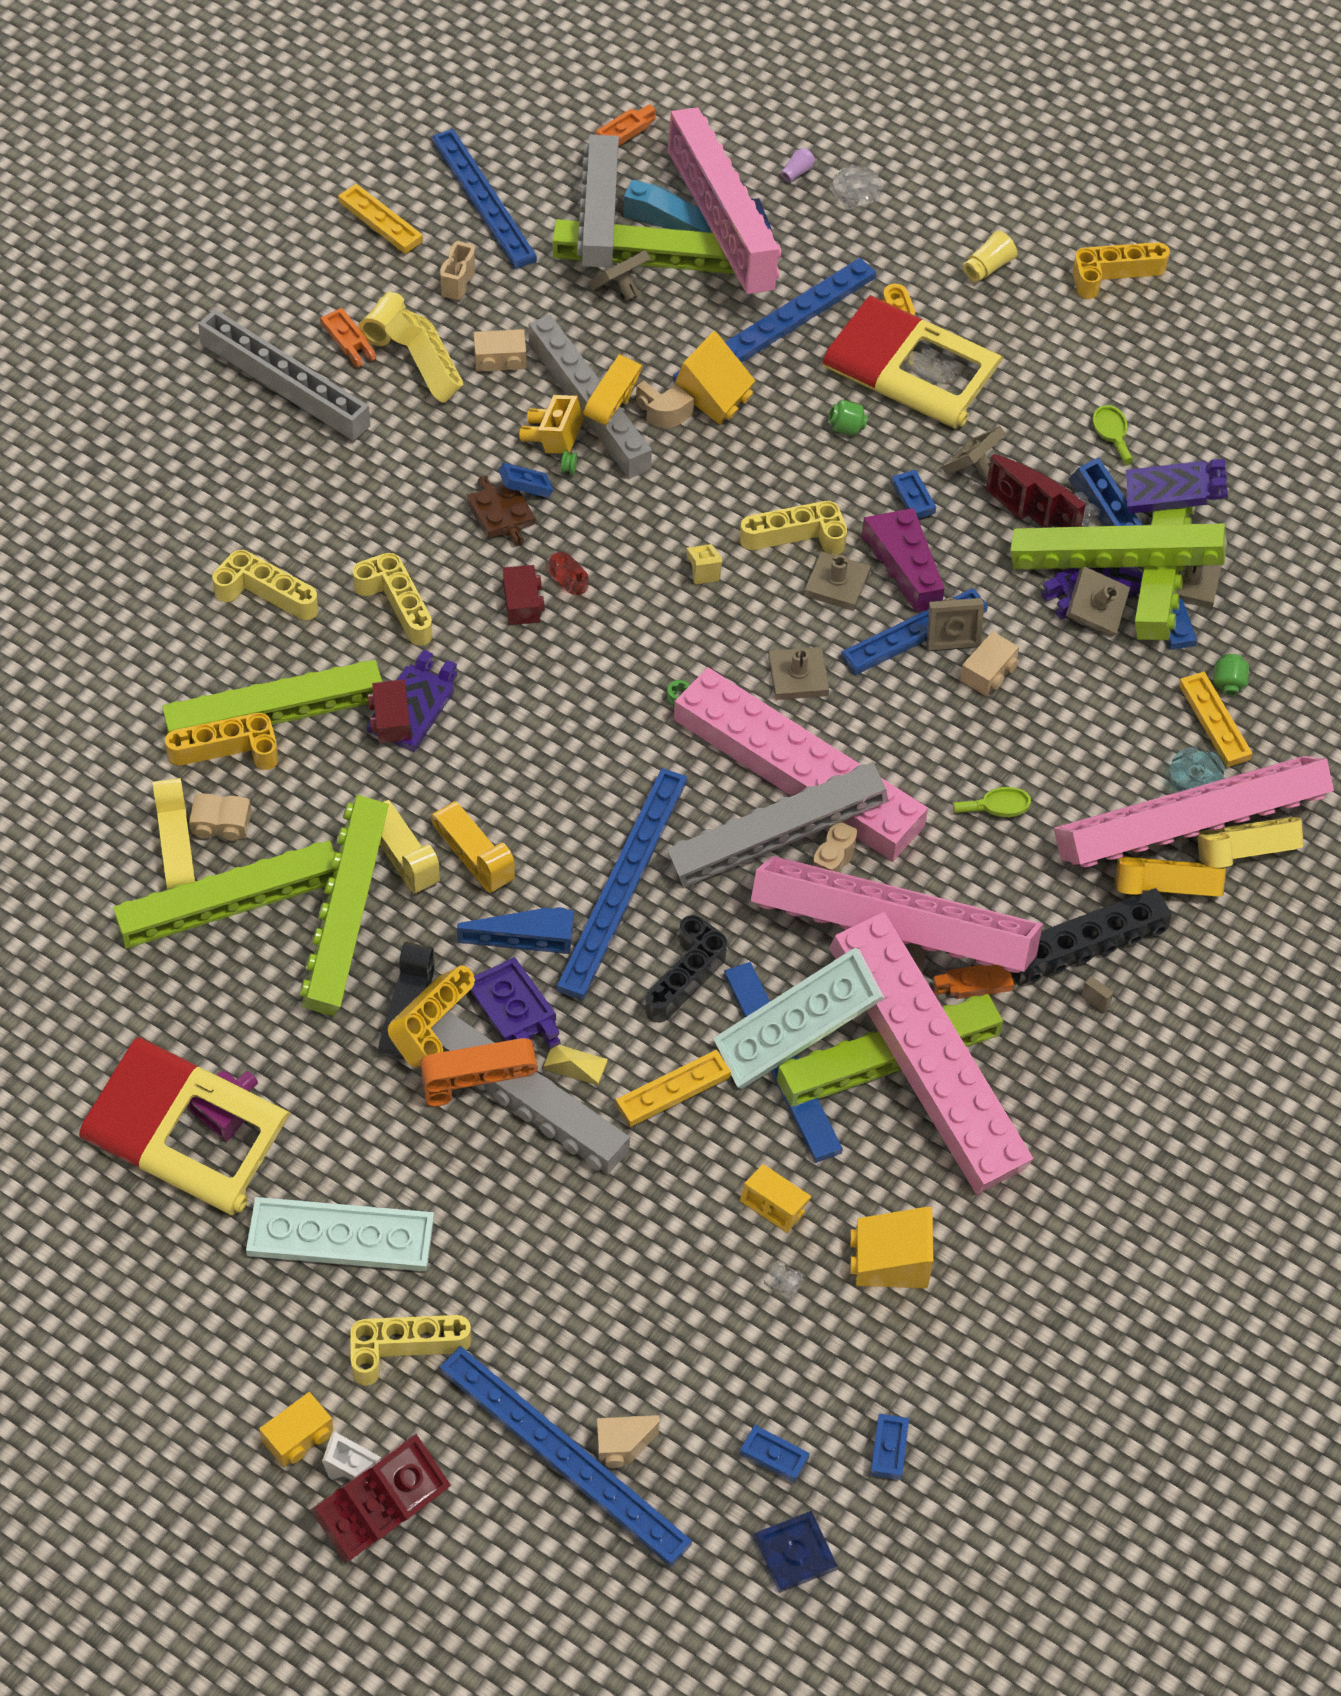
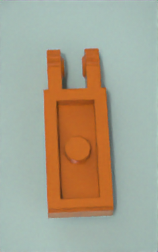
[320,308,376,368]

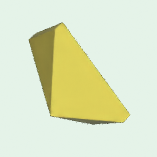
[543,1045,608,1086]

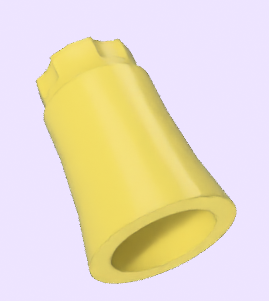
[963,231,1018,283]
[358,291,405,346]

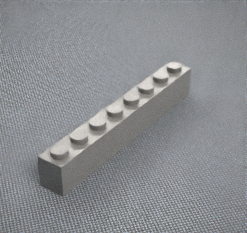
[577,134,619,268]
[198,309,370,441]
[529,314,652,479]
[667,762,889,888]
[431,1011,630,1175]

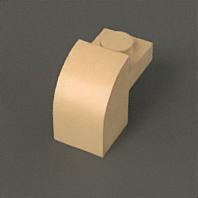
[636,381,694,428]

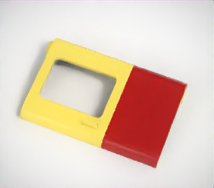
[822,295,1003,429]
[79,1037,290,1215]

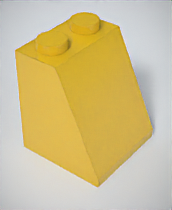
[674,331,755,425]
[850,1207,933,1288]

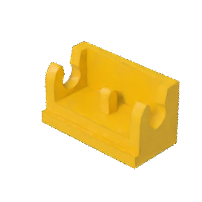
[740,1164,811,1233]

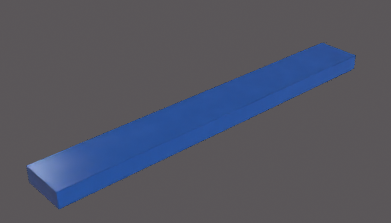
[432,129,537,269]
[724,962,843,1163]

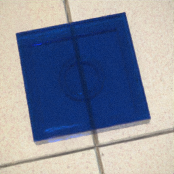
[754,1511,838,1593]

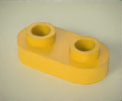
[883,284,915,315]

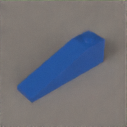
[1068,457,1142,526]
[457,907,574,954]

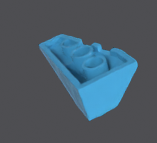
[623,180,713,233]

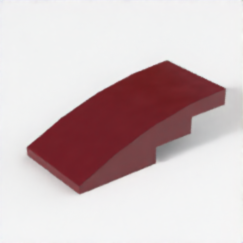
[986,454,1086,528]
[310,1433,451,1563]

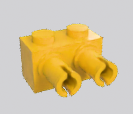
[519,395,584,454]

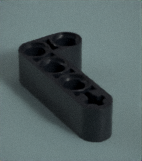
[646,915,727,1023]
[378,942,435,1059]

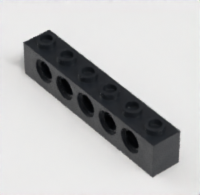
[1011,888,1172,985]

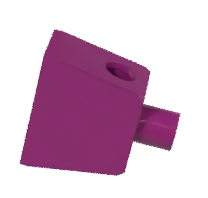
[187,1071,258,1143]

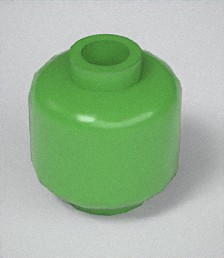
[828,400,868,436]
[1214,654,1249,696]

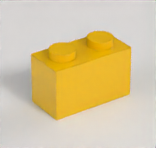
[259,1392,334,1468]

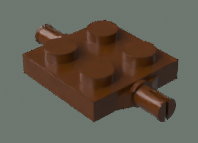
[466,476,536,546]

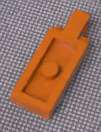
[595,104,656,146]
[932,964,1014,999]

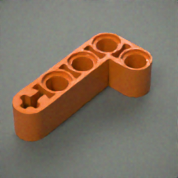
[420,1038,538,1107]

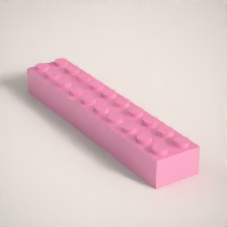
[668,107,781,294]
[674,667,928,862]
[1053,756,1334,867]
[751,856,1043,973]
[829,912,1034,1195]

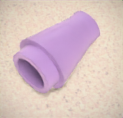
[780,148,815,183]

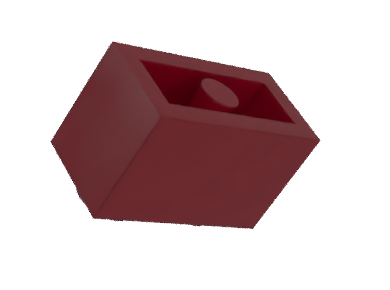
[503,565,545,626]
[368,679,412,743]

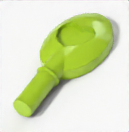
[1093,405,1133,465]
[953,787,1031,817]

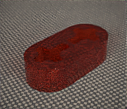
[549,552,589,595]

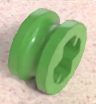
[561,450,578,475]
[667,680,690,706]

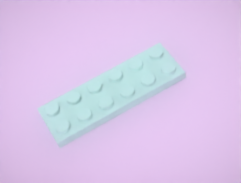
[713,948,885,1089]
[246,1197,434,1272]

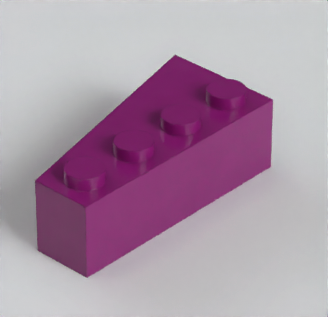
[861,508,945,613]

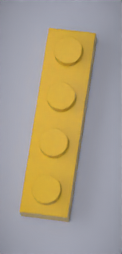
[338,183,423,254]
[1179,672,1253,767]
[615,1050,731,1127]

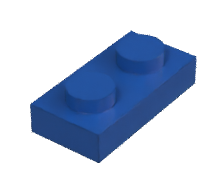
[498,463,553,498]
[891,469,936,519]
[1167,598,1197,650]
[870,1413,909,1480]
[740,1425,810,1483]

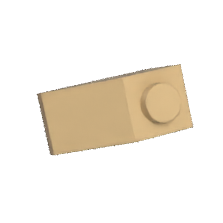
[597,1415,660,1468]

